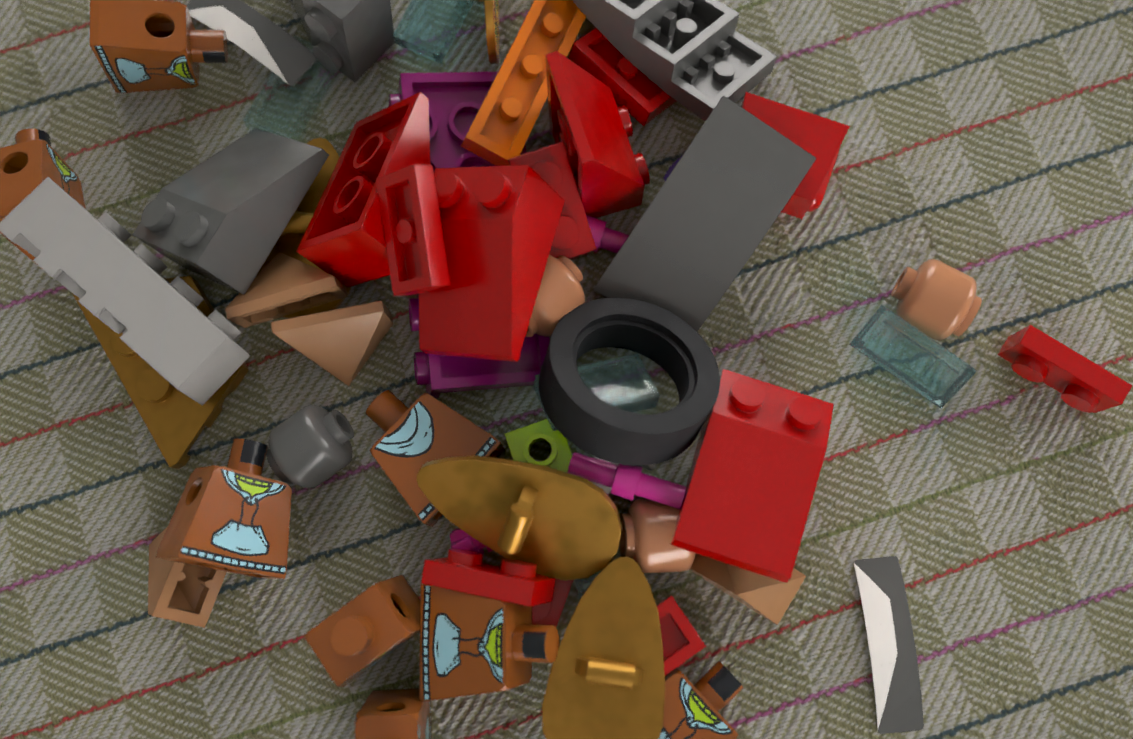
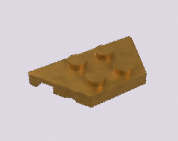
[72,276,249,470]

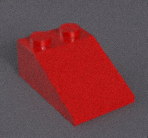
[545,51,650,218]
[296,92,431,287]
[419,165,565,362]
[671,369,834,583]

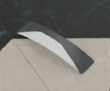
[187,0,317,86]
[854,556,924,734]

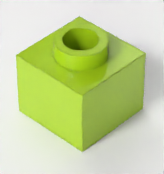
[504,418,572,472]

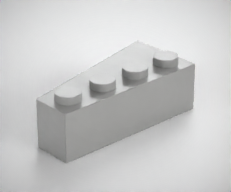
[0,177,251,406]

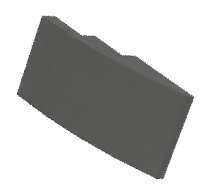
[573,0,777,121]
[593,95,817,331]

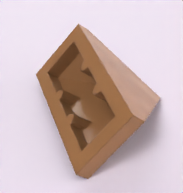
[225,252,348,328]
[271,301,393,386]
[148,526,227,628]
[689,553,806,625]

